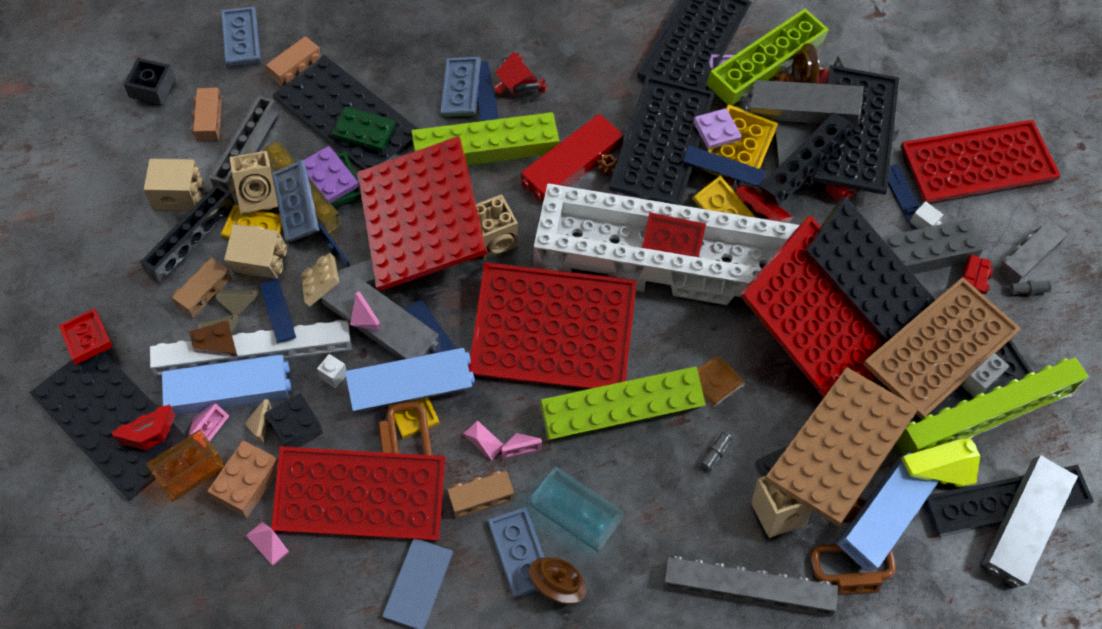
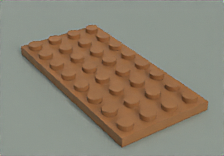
[863,277,1021,420]
[765,368,918,527]

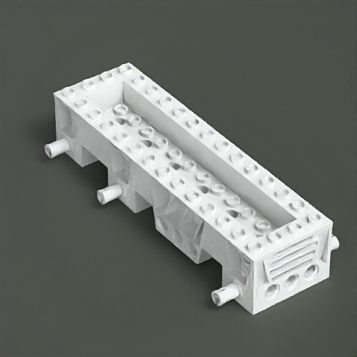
[533,184,799,305]

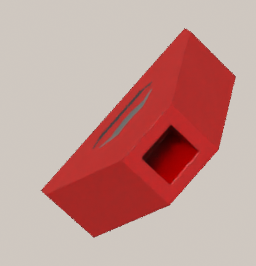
[111,404,176,450]

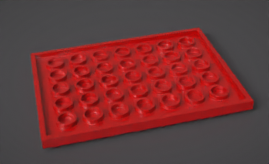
[358,136,487,291]
[740,215,884,397]
[469,262,637,389]

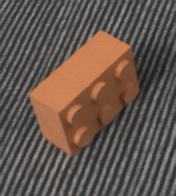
[207,440,278,518]

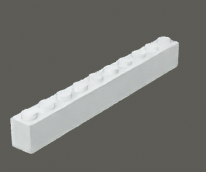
[150,320,352,376]

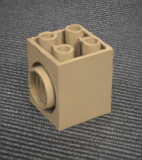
[230,151,278,213]
[144,159,204,211]
[476,194,518,260]
[224,224,287,279]
[751,476,812,538]

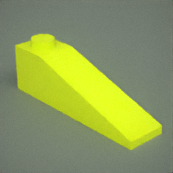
[901,438,980,487]

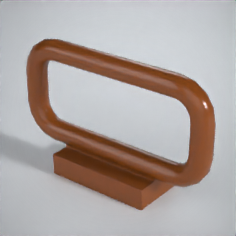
[378,401,432,455]
[810,544,896,595]

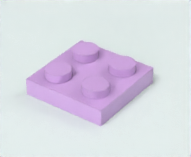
[693,108,742,150]

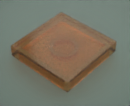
[698,354,745,406]

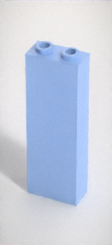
[345,348,475,412]
[162,355,291,415]
[836,452,939,572]

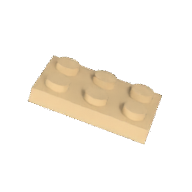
[301,253,339,307]

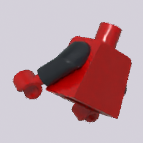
[493,52,548,95]

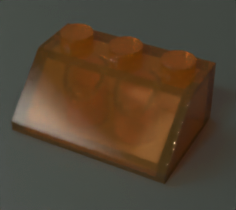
[146,429,225,502]

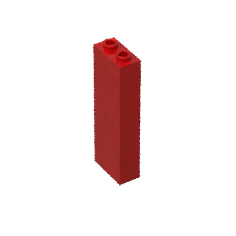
[521,114,624,202]

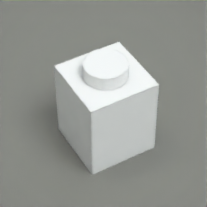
[910,201,944,229]
[317,354,347,389]

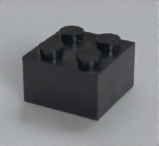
[124,58,175,105]
[265,393,323,447]

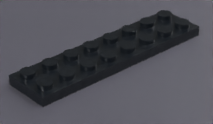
[925,465,1094,537]

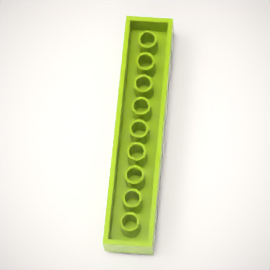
[896,357,1089,455]

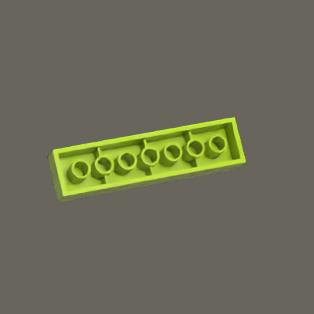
[706,9,829,105]
[412,112,559,165]
[539,366,706,440]

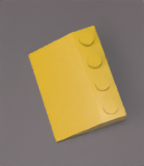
[701,104,778,177]

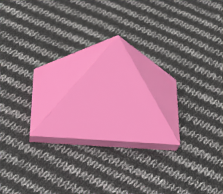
[350,291,381,331]
[189,403,230,447]
[463,420,504,461]
[502,433,542,459]
[246,522,289,566]

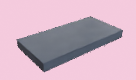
[221,6,261,67]
[440,57,481,117]
[272,160,319,243]
[487,507,544,599]
[382,539,453,629]

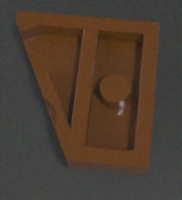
[189,320,238,357]

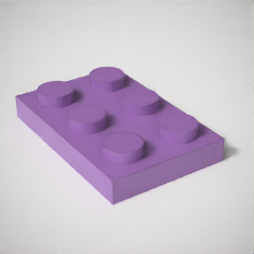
[303,146,359,204]

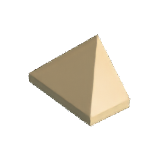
[244,399,272,444]

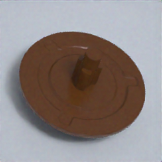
[792,43,825,84]
[529,557,587,604]

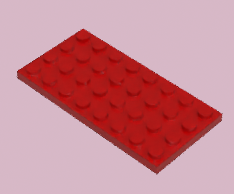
[900,119,1061,203]
[271,446,446,540]

